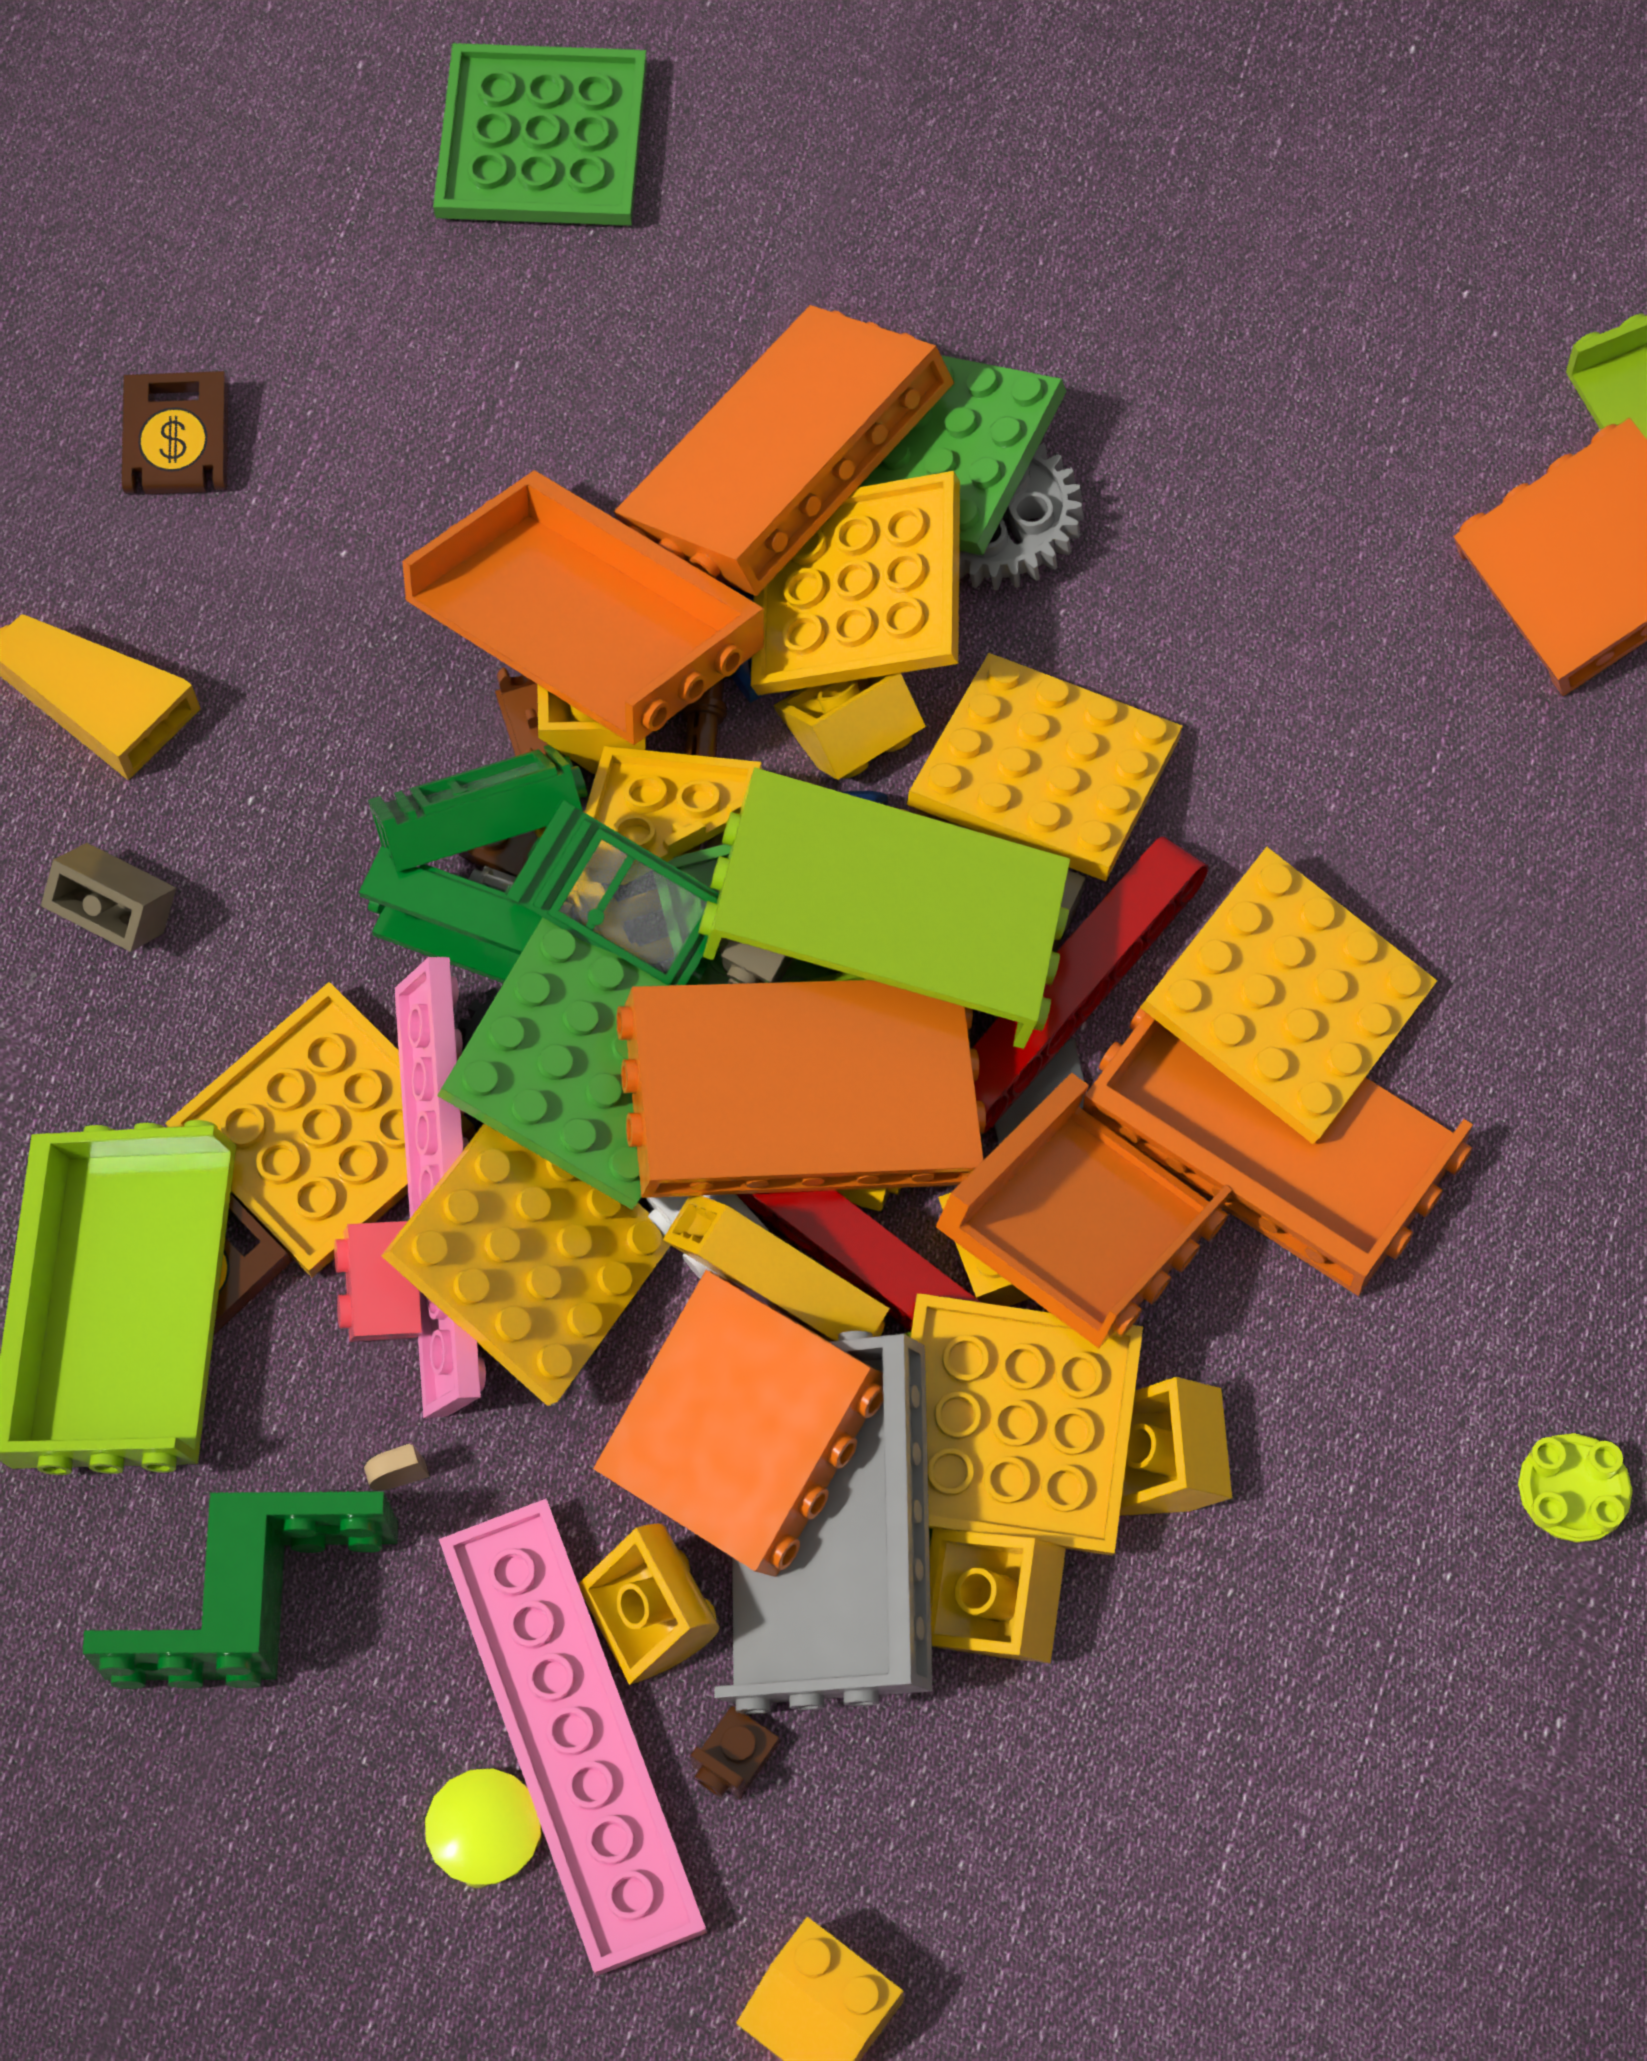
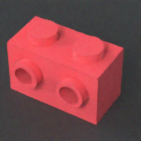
[334,1221,422,1342]

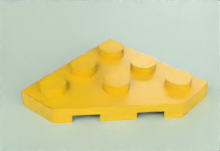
[578,746,762,885]

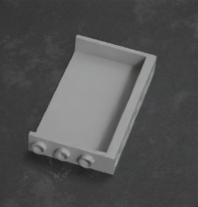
[714,1331,932,1714]

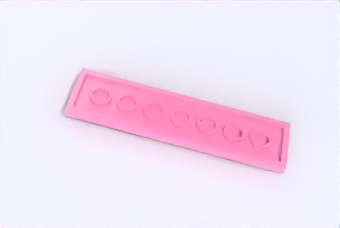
[395,957,486,1418]
[439,1499,707,1976]

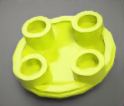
[1518,1433,1633,1543]
[425,1768,542,1888]

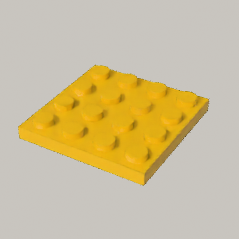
[751,471,960,695]
[907,653,1183,882]
[1140,847,1438,1144]
[165,982,476,1278]
[381,1124,671,1406]
[910,1293,1143,1556]

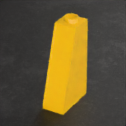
[0,614,201,780]
[663,1196,890,1342]

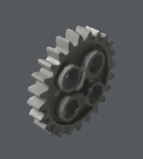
[959,444,1084,590]

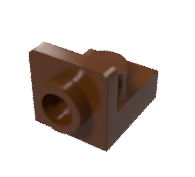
[690,1705,780,1800]

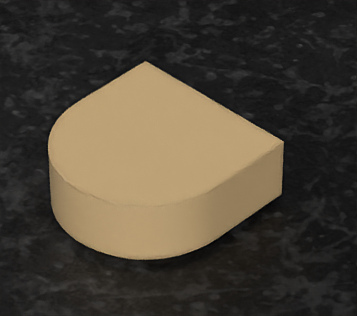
[364,1443,430,1491]

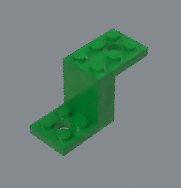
[82,1491,399,1689]

